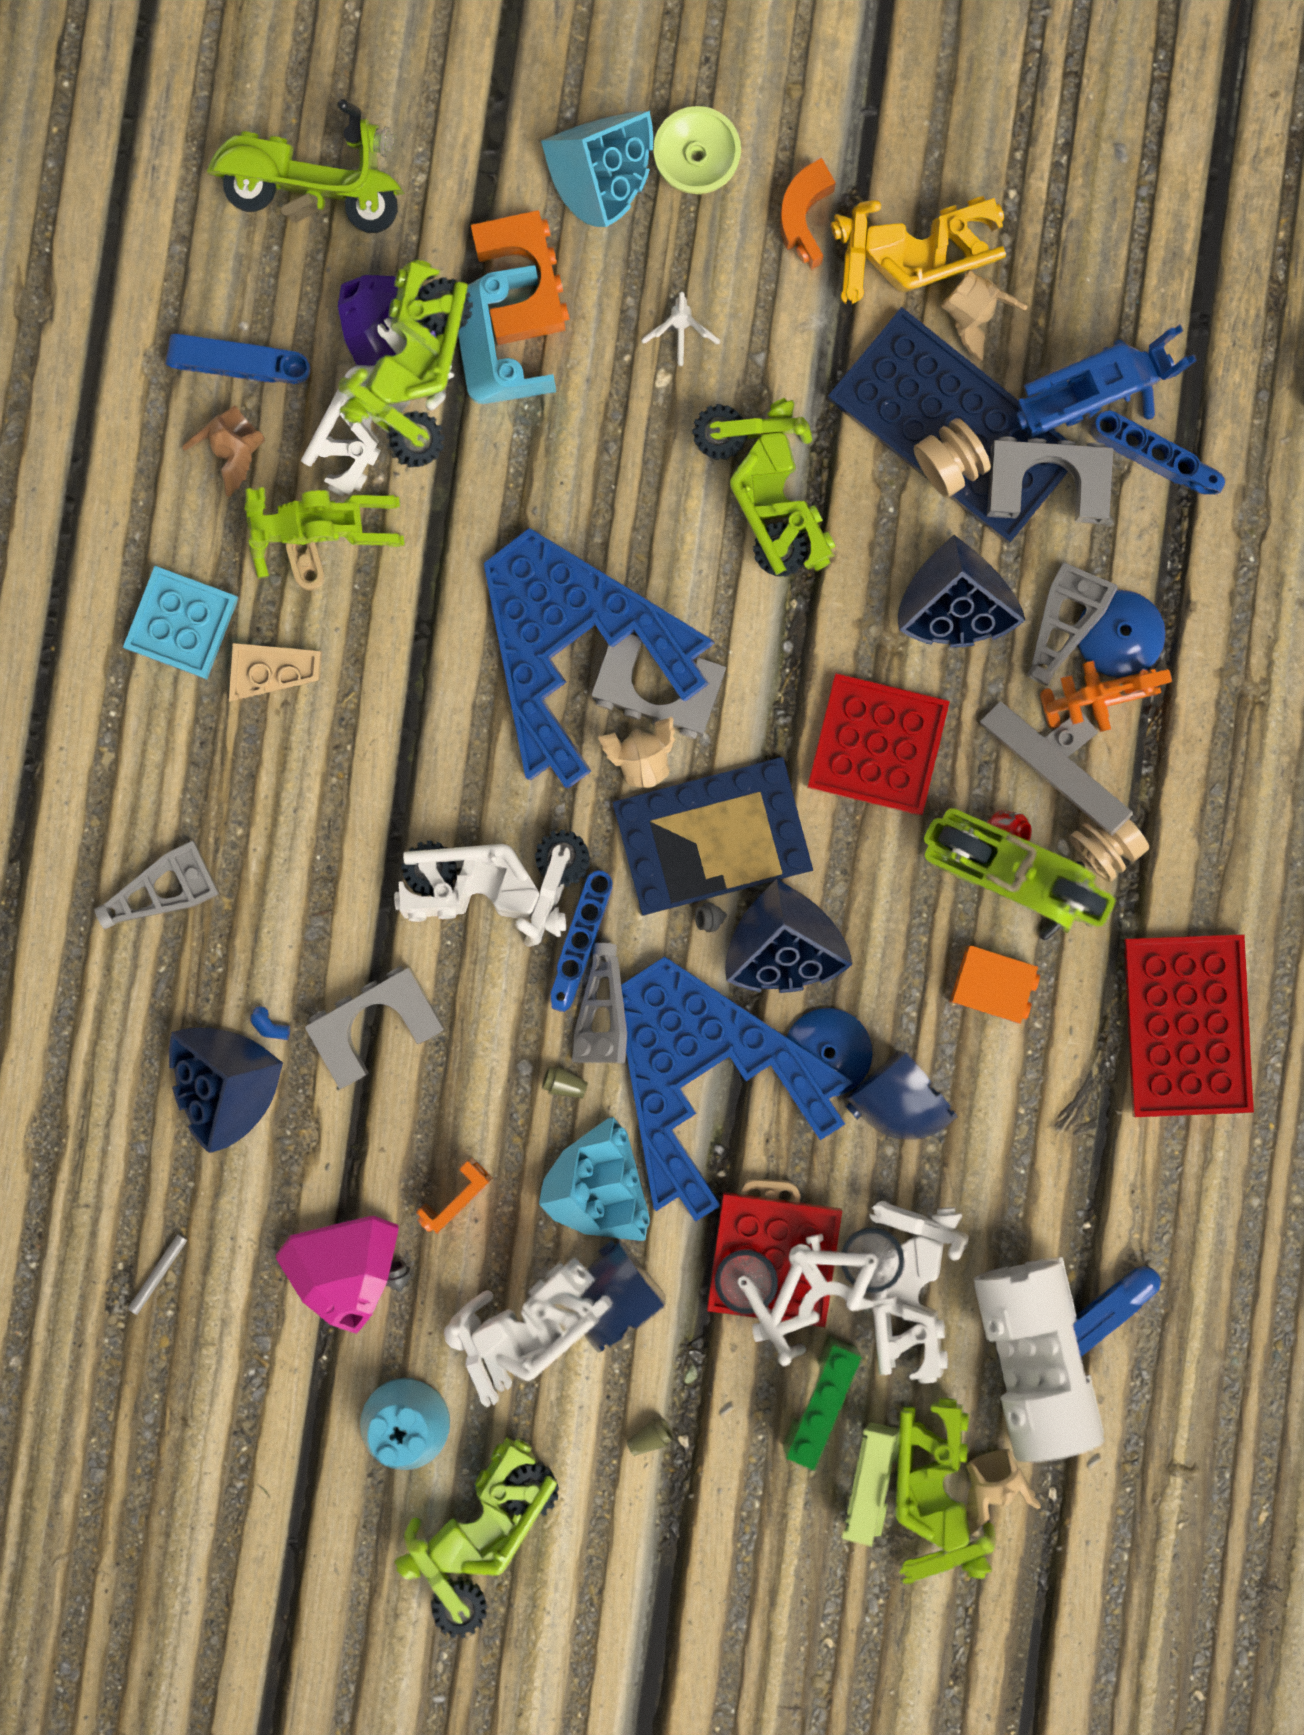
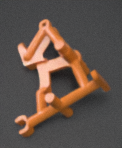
[1040,661,1172,732]

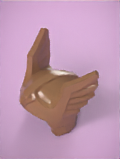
[182,406,265,497]

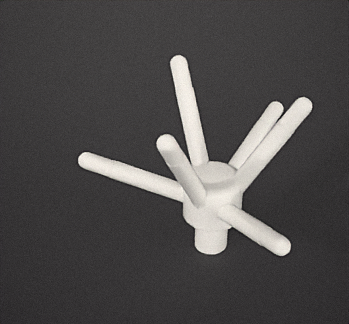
[641,292,720,366]

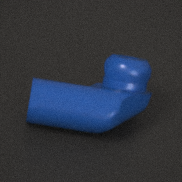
[250,1006,290,1040]

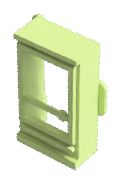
[842,1422,899,1546]

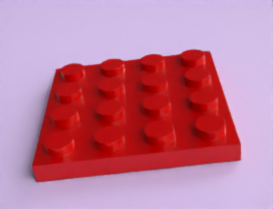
[807,673,950,816]
[707,1192,843,1328]

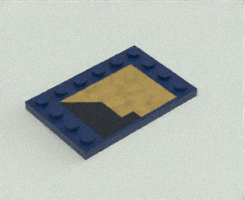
[612,757,814,916]

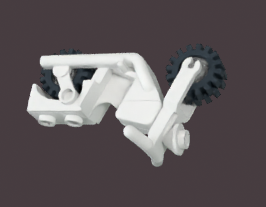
[394,830,590,947]

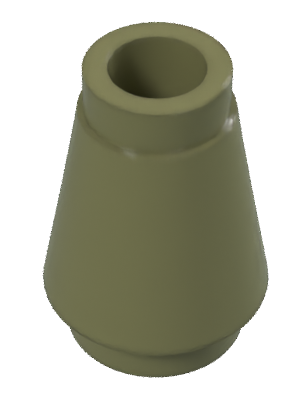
[542,1066,588,1099]
[627,1418,673,1456]

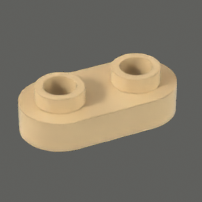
[286,542,325,591]
[740,1179,800,1202]

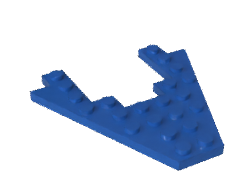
[484,528,715,788]
[621,956,852,1222]

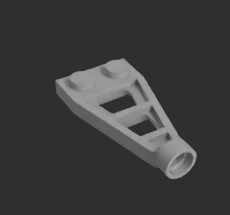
[1027,562,1118,686]
[94,841,220,929]
[572,943,627,1063]

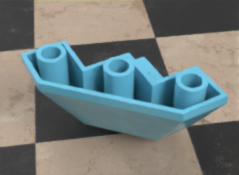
[539,1117,650,1241]

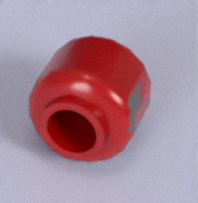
[987,810,1032,841]

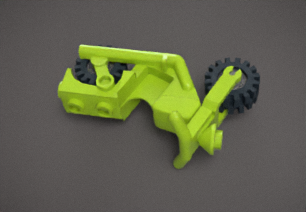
[338,260,473,468]
[692,398,836,577]
[394,1437,559,1638]

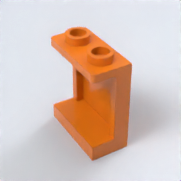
[949,945,1040,1024]
[416,1157,493,1233]

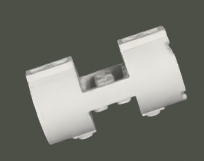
[974,1257,1104,1462]

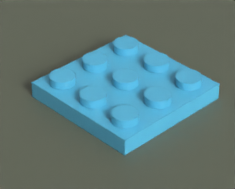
[123,566,239,679]

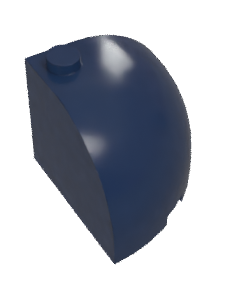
[898,534,1025,647]
[725,879,853,993]
[169,1027,283,1153]
[845,1051,957,1140]
[576,1239,666,1353]

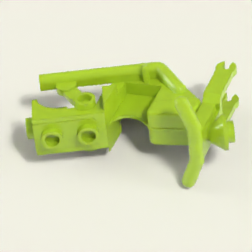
[896,1398,996,1584]

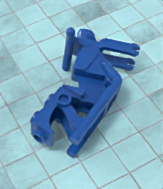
[1016,325,1197,438]

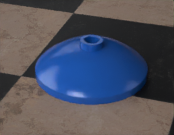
[1078,590,1165,678]
[786,1008,872,1097]

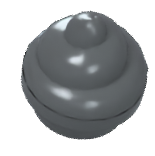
[695,903,727,932]
[386,1260,411,1292]

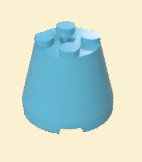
[360,1378,450,1470]

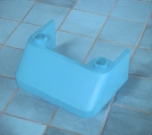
[458,265,556,404]

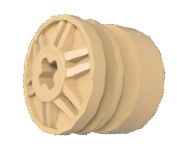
[913,418,991,498]
[1069,819,1149,882]

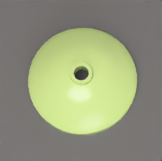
[653,106,741,194]

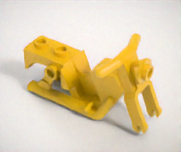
[831,196,1006,304]

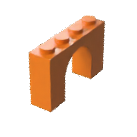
[471,210,570,345]

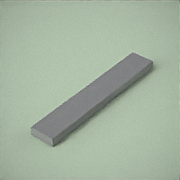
[980,701,1133,836]

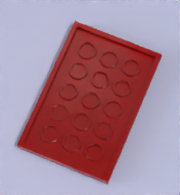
[1124,934,1254,1117]

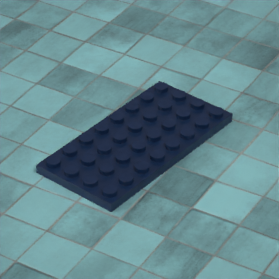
[827,307,1069,545]

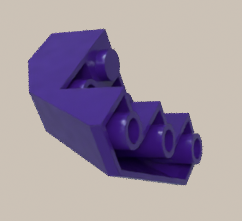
[338,275,444,366]

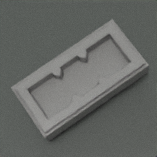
[1045,711,1098,757]

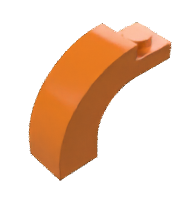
[780,158,836,270]

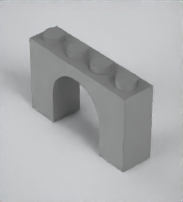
[987,437,1113,524]
[591,634,726,739]
[305,966,446,1089]

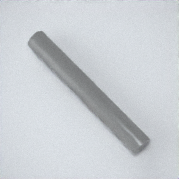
[128,1233,188,1315]

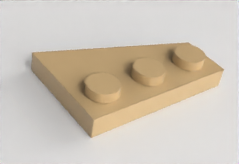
[229,643,322,702]

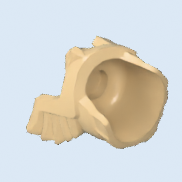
[941,270,1028,361]
[598,716,675,788]
[966,1449,1041,1535]

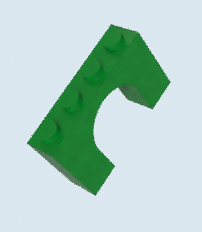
[782,1335,862,1471]

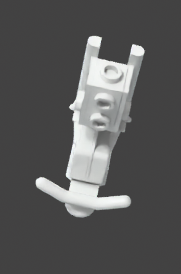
[301,318,455,496]
[870,1201,969,1383]
[444,1257,612,1407]

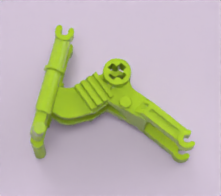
[245,487,405,578]

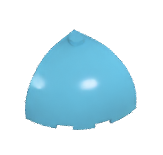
[541,111,653,227]

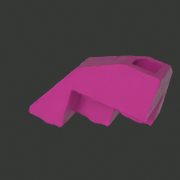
[276,1215,399,1334]

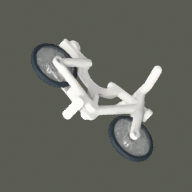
[715,1228,905,1366]

